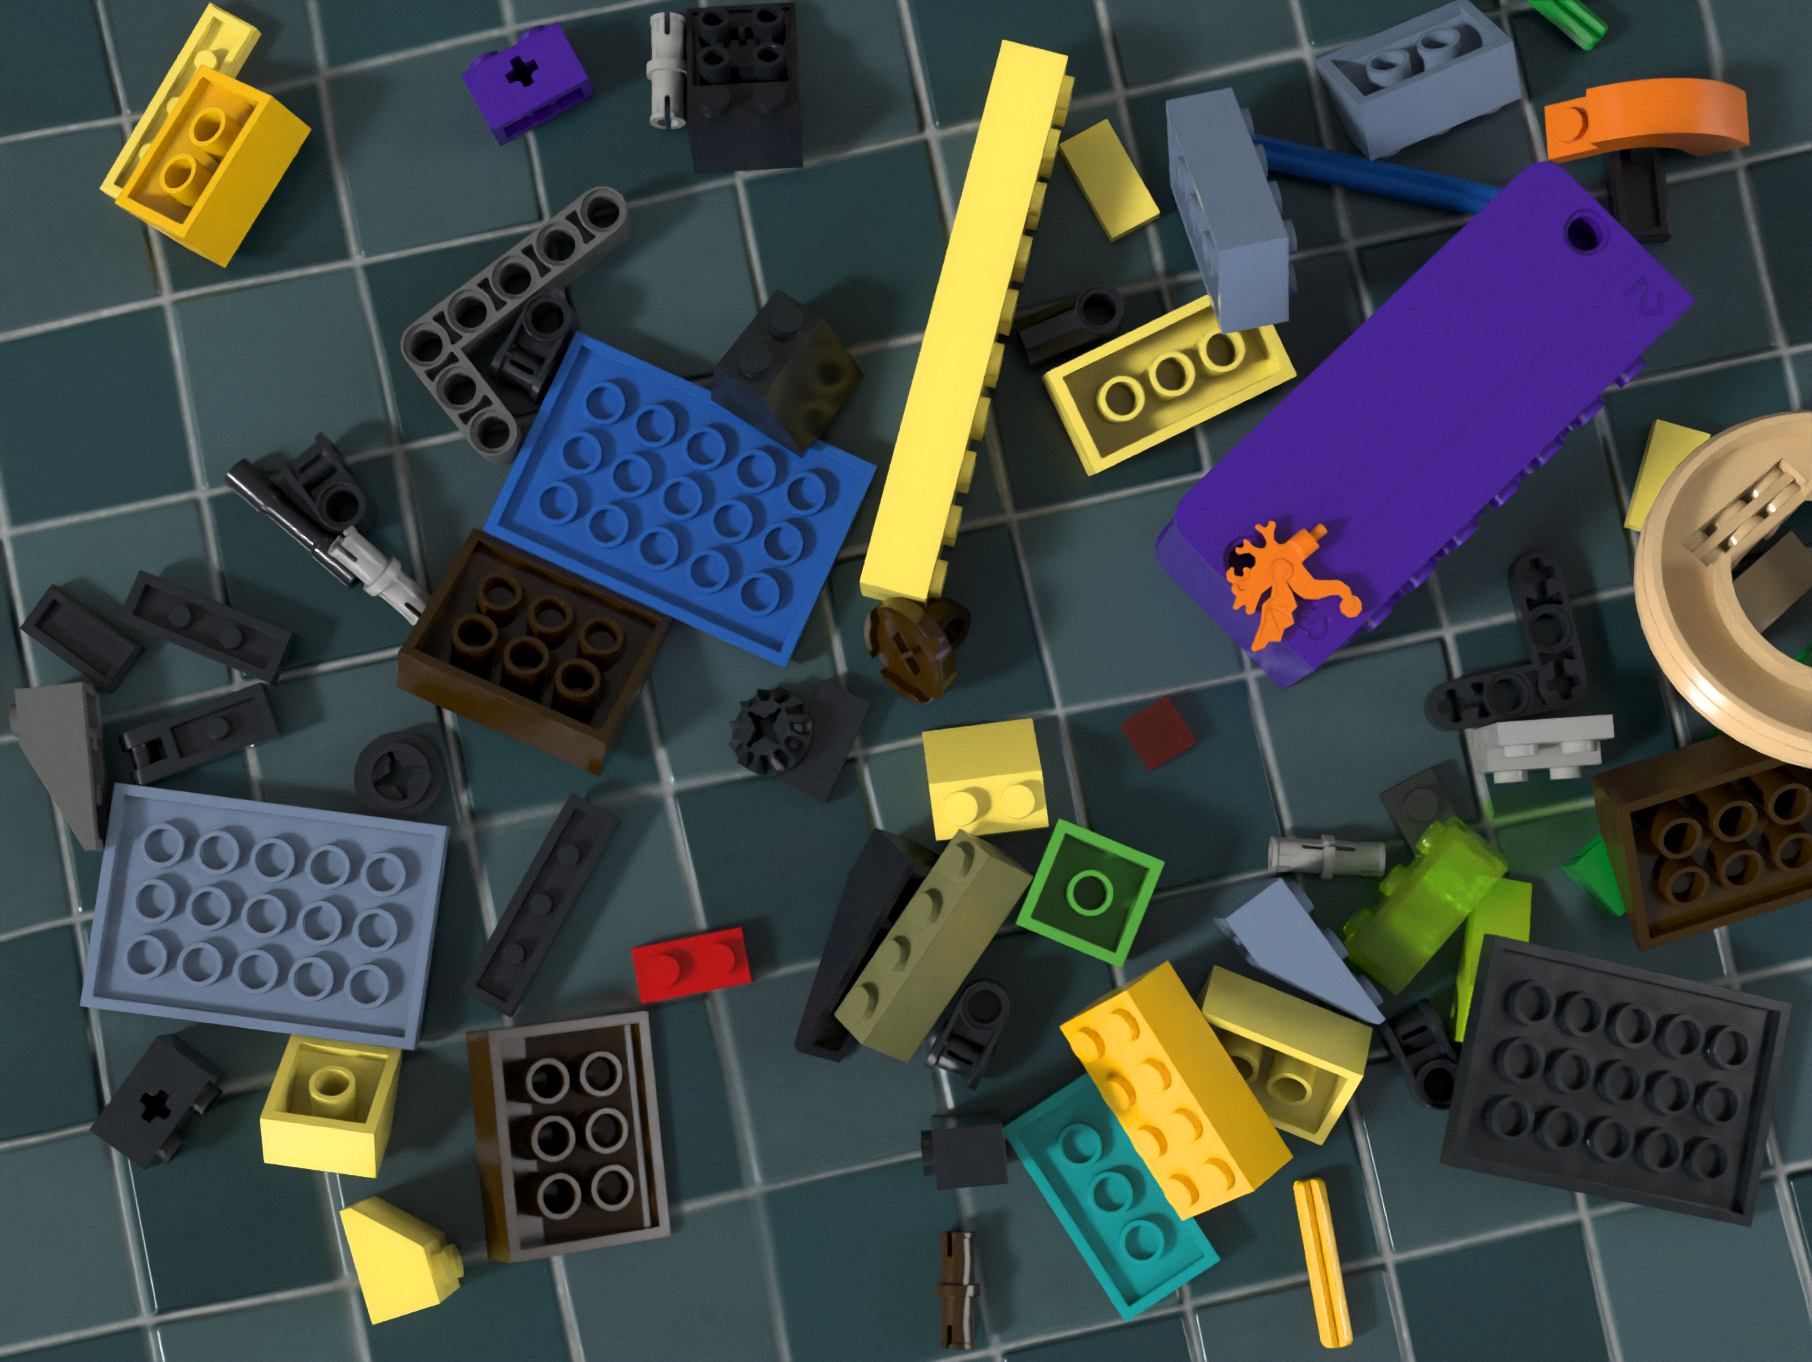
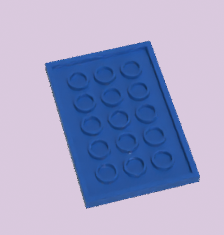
[483,331,878,669]

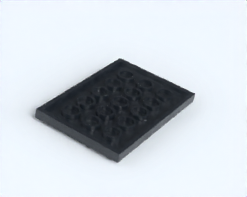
[1439,933,1793,1227]

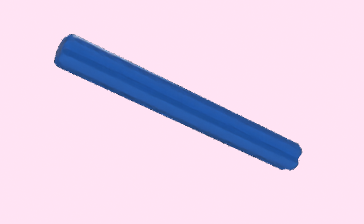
[1252,133,1504,215]

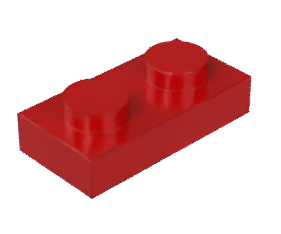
[631,927,753,1004]

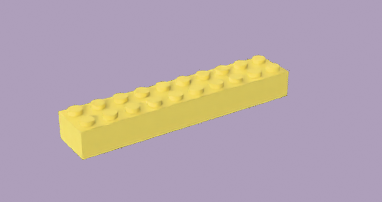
[860,40,1075,610]

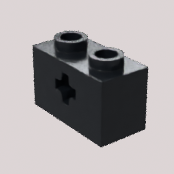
[89,1033,227,1170]

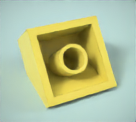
[922,718,1049,842]
[260,1034,403,1178]
[339,1195,464,1325]

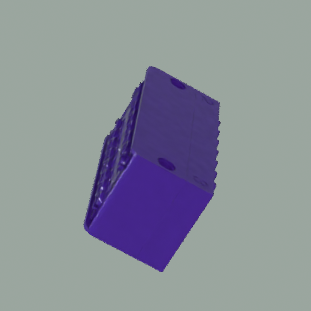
[1155,161,1696,690]

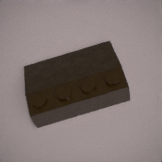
[396,528,674,777]
[1590,734,1812,952]
[466,1011,671,1264]

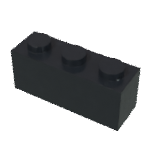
[921,1110,1009,1190]

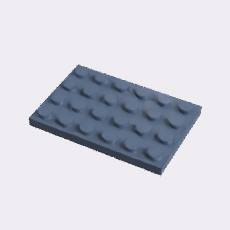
[80,783,451,1050]

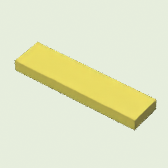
[99,3,261,199]

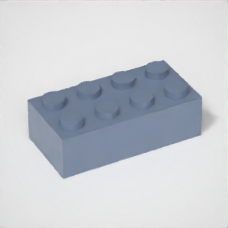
[1166,87,1297,335]

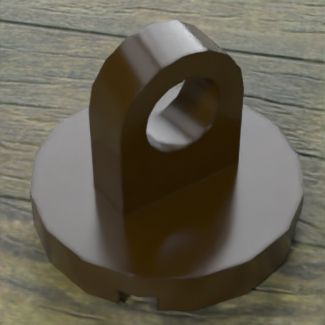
[863,597,971,704]

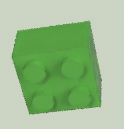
[1014,818,1165,968]

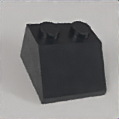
[710,289,864,459]

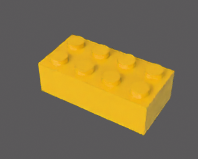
[1059,960,1293,1221]

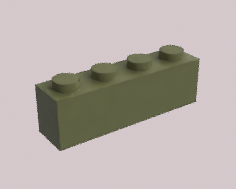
[834,828,1034,1063]

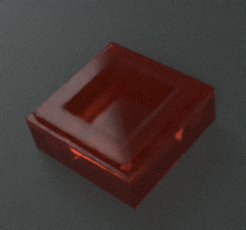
[1119,695,1197,772]

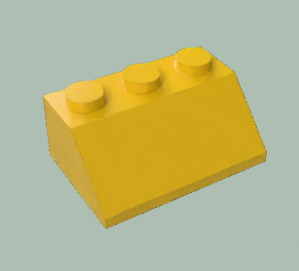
[114,64,312,268]

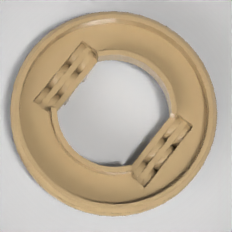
[1634,410,1812,769]

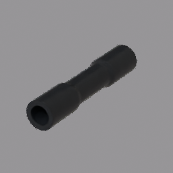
[224,458,362,590]

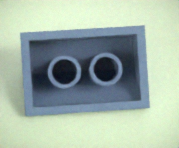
[1316,0,1522,161]

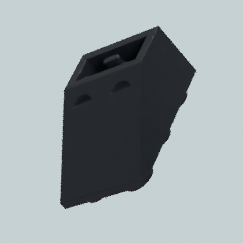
[687,2,803,174]

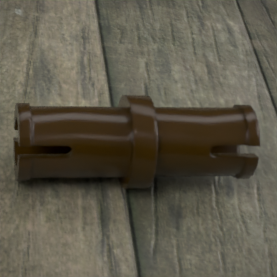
[935,1231,980,1350]

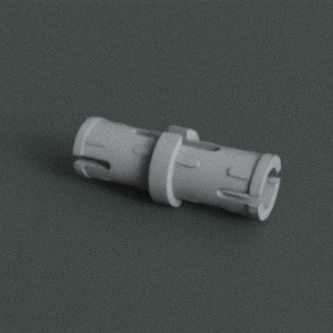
[646,12,687,129]
[328,526,433,625]
[1268,835,1386,879]

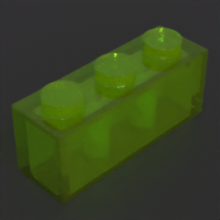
[1342,815,1509,997]

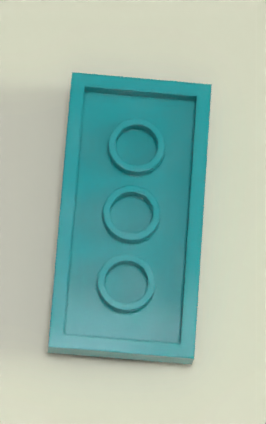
[1003,1071,1221,1323]

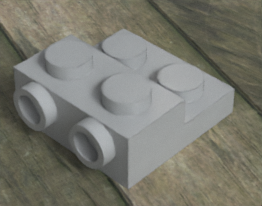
[1473,714,1614,784]

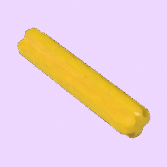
[1293,1177,1353,1348]

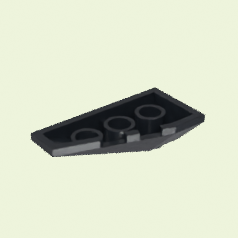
[793,828,940,1063]

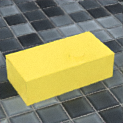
[1041,294,1297,476]

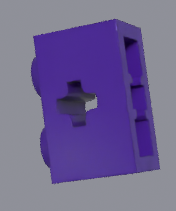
[461,22,595,146]

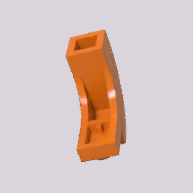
[1544,78,1750,164]

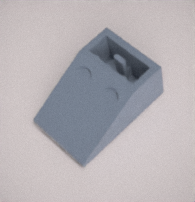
[1213,878,1386,1025]

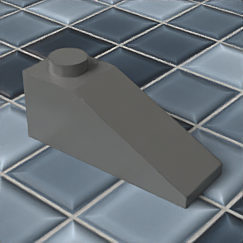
[9,682,110,852]

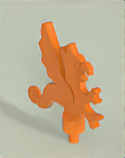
[1226,521,1362,652]

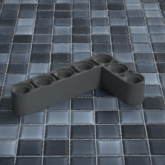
[400,186,633,465]

